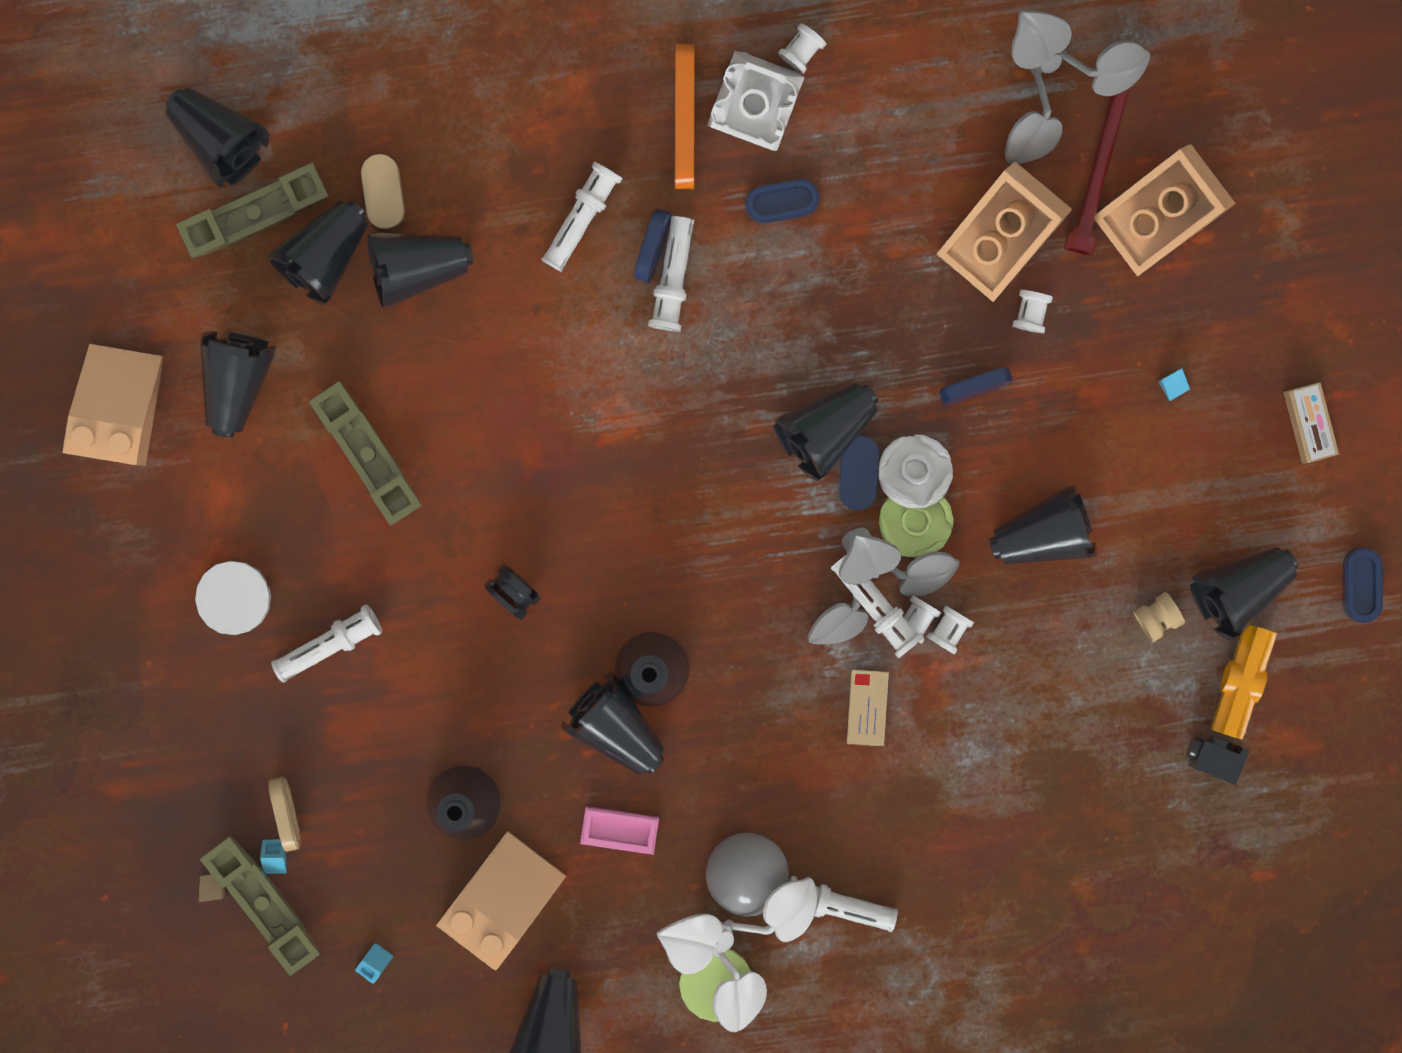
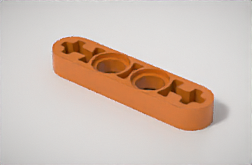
[675,44,695,189]

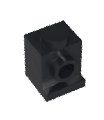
[1186,735,1250,785]

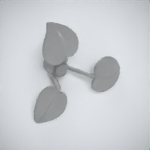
[1005,10,1150,164]
[807,528,960,644]

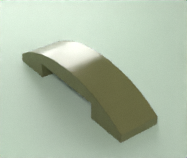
[176,162,329,259]
[309,381,422,526]
[200,836,321,976]

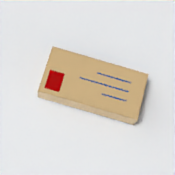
[846,669,889,746]

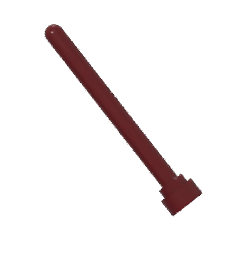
[1064,89,1129,256]

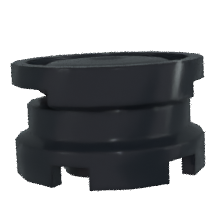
[484,564,542,620]

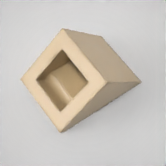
[199,874,226,902]

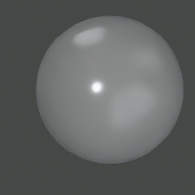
[706,833,789,917]

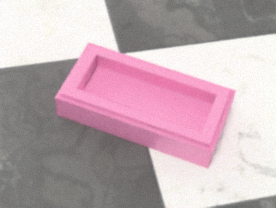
[580,806,659,855]

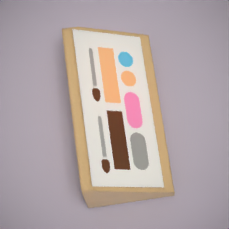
[1283,382,1339,464]

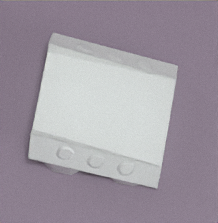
[707,51,804,151]

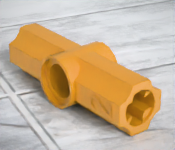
[1210,625,1277,740]

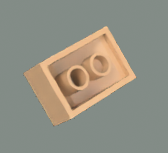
[1095,144,1236,276]
[937,162,1072,302]
[62,344,164,466]
[436,831,567,971]

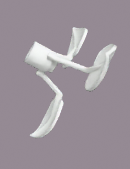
[657,877,817,1032]

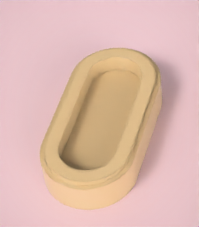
[361,154,405,230]
[269,777,301,852]

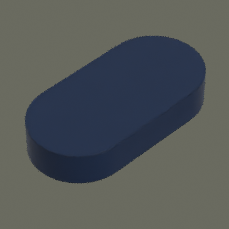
[745,179,819,224]
[634,208,671,283]
[939,367,1014,405]
[839,436,879,510]
[1342,548,1383,623]

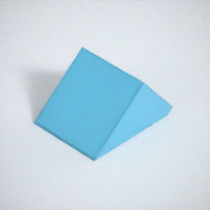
[1158,368,1190,401]
[260,839,287,874]
[355,942,394,984]

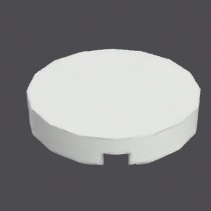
[878,435,953,508]
[195,561,271,635]

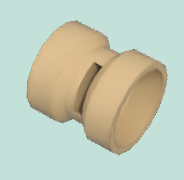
[1133,592,1185,642]

